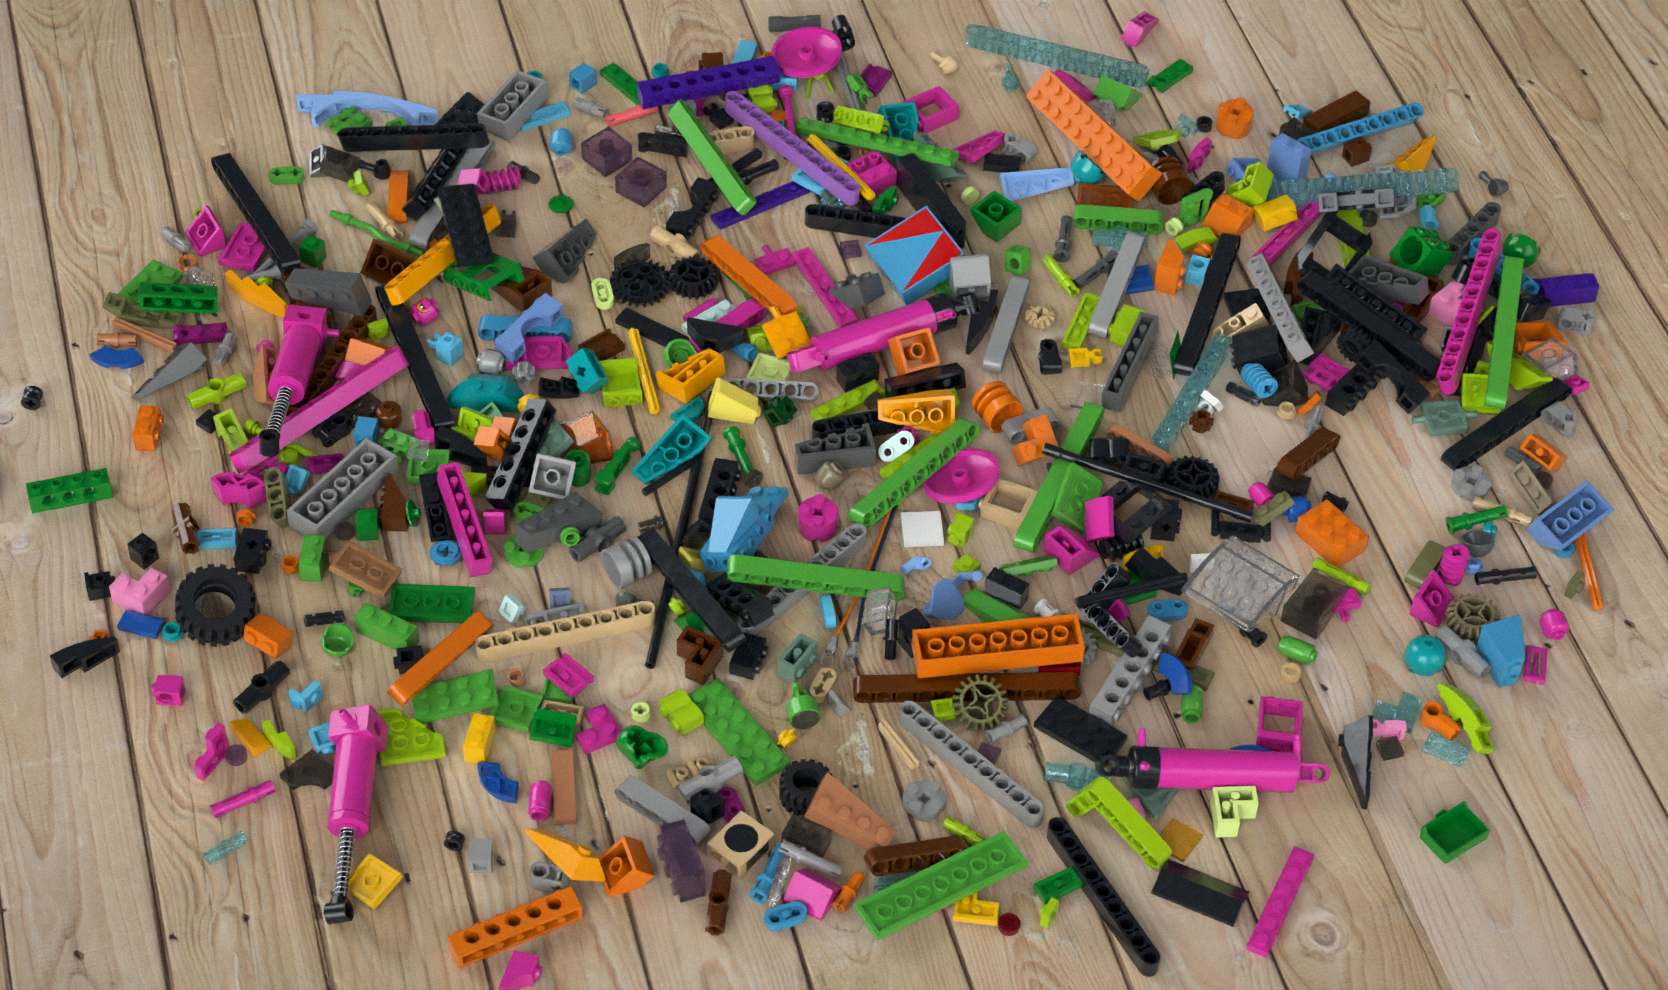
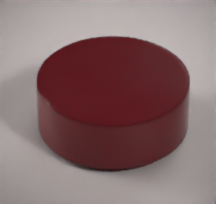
[998,913,1020,936]

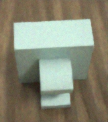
[498,594,527,624]

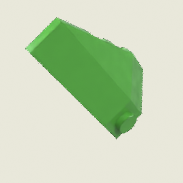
[962,588,1034,623]

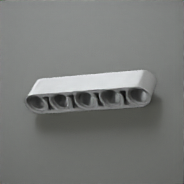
[726,378,818,403]
[615,775,711,847]

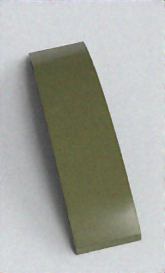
[103,292,183,329]

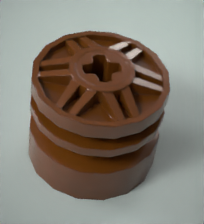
[1151,156,1192,205]

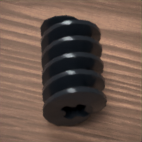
[1099,534,1144,562]

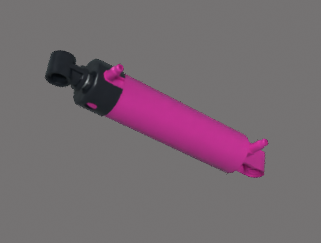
[786,292,979,373]
[1095,728,1330,793]

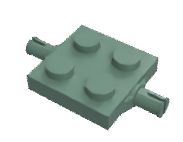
[1411,399,1478,436]

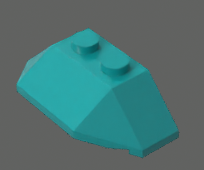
[447,373,525,413]

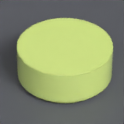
[961,186,980,205]

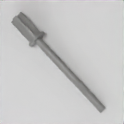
[1288,405,1324,483]

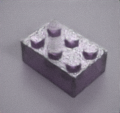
[657,819,705,903]

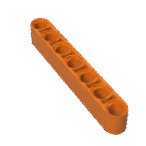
[700,235,798,315]
[387,610,494,707]

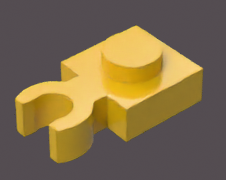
[1068,347,1103,368]

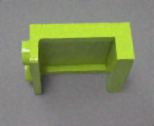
[599,357,643,408]

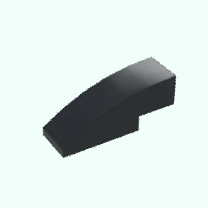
[434,426,488,466]
[1124,546,1191,596]
[50,637,120,678]

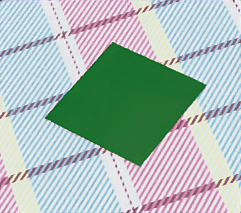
[1169,330,1181,381]

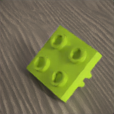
[1461,373,1501,415]

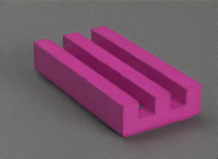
[1523,645,1547,685]

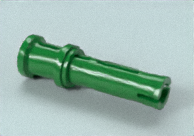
[723,426,756,480]
[1446,505,1508,534]

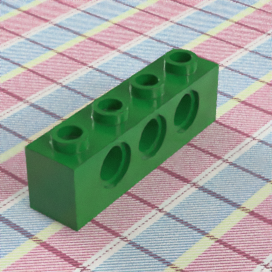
[139,282,218,314]
[26,468,113,514]

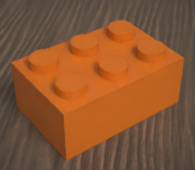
[1295,499,1369,568]

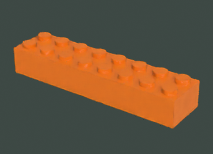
[911,613,1085,678]

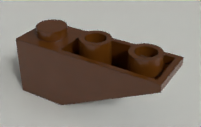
[378,473,408,532]

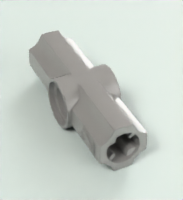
[1435,626,1492,679]
[678,755,743,803]

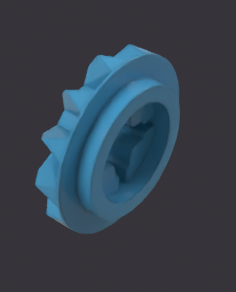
[430,540,462,567]

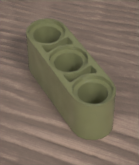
[264,467,291,527]
[1404,540,1446,589]

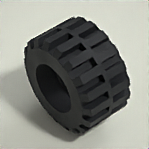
[779,759,832,818]

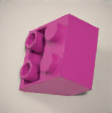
[846,150,897,197]
[1043,526,1100,575]

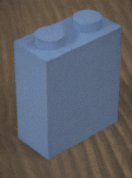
[1267,133,1312,190]

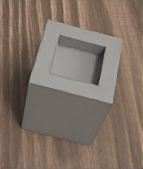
[468,839,493,873]

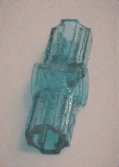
[1092,226,1149,251]
[1044,762,1110,791]

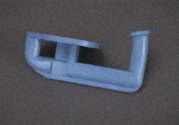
[923,570,983,620]

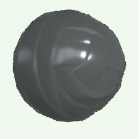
[1461,531,1495,557]

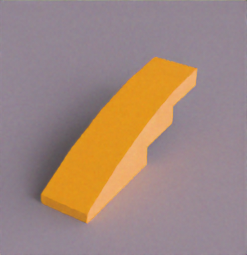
[225,270,287,318]

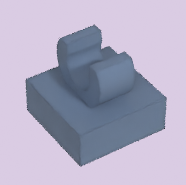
[549,587,571,609]

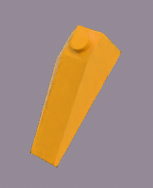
[1385,135,1437,183]
[878,389,955,434]
[525,828,606,882]

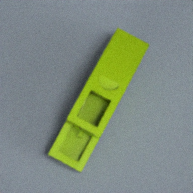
[1437,683,1495,754]

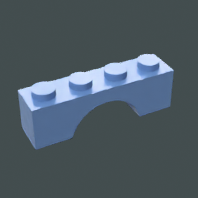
[495,293,564,364]

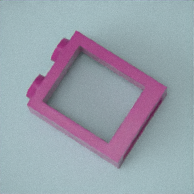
[904,86,960,133]
[1256,696,1303,752]

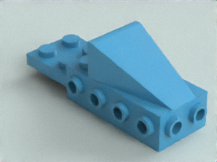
[700,486,789,572]

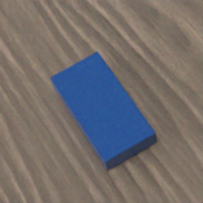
[117,610,165,639]

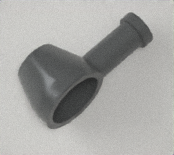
[1478,171,1509,197]
[615,592,654,607]

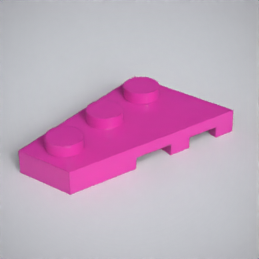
[952,130,1005,163]

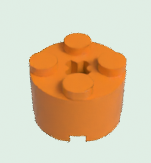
[1216,98,1254,139]

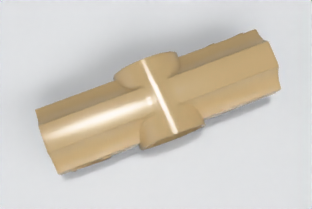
[650,225,701,259]

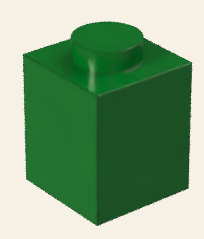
[299,235,327,268]

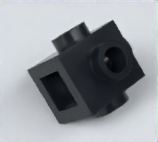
[690,788,724,825]

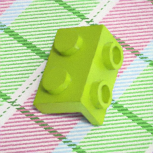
[451,406,494,442]

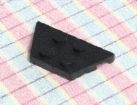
[435,92,485,125]

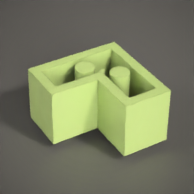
[1210,786,1259,837]

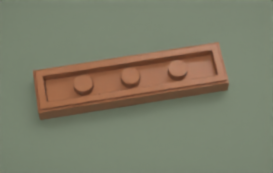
[552,749,577,825]

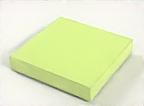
[746,353,792,391]

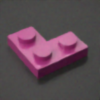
[576,704,621,754]
[194,723,230,781]

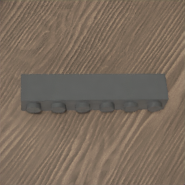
[1102,312,1159,412]

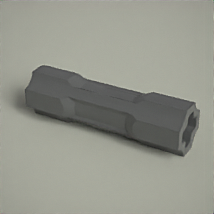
[768,15,821,32]

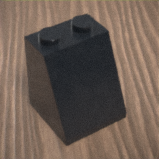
[1230,324,1290,377]

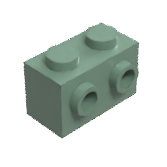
[777,633,819,684]

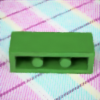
[354,602,419,651]

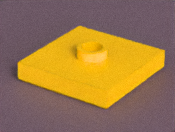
[348,853,403,910]

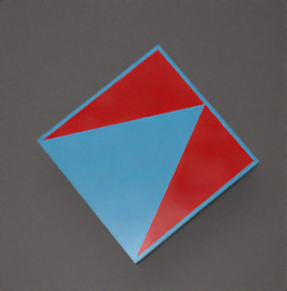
[864,206,965,306]

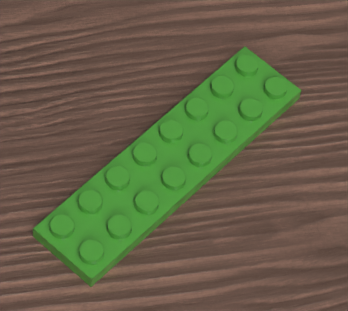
[854,831,1028,941]

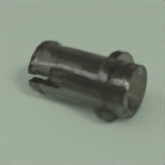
[637,515,664,534]

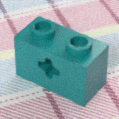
[566,348,610,394]

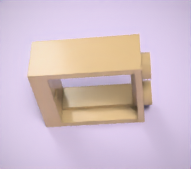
[978,478,1038,530]

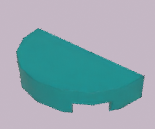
[670,395,704,422]

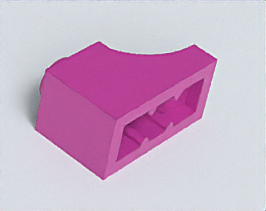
[499,950,543,990]

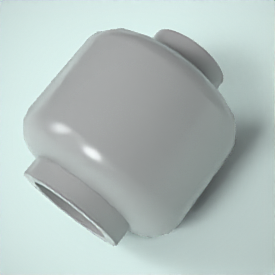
[476,348,506,375]

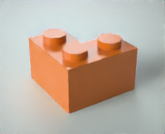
[1011,414,1059,467]
[474,416,518,461]

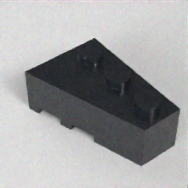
[1293,307,1342,365]

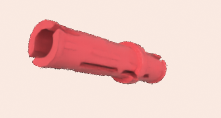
[605,104,659,128]

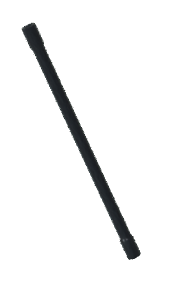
[1042,443,1254,523]

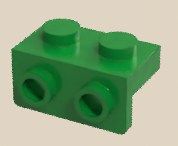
[529,708,577,748]

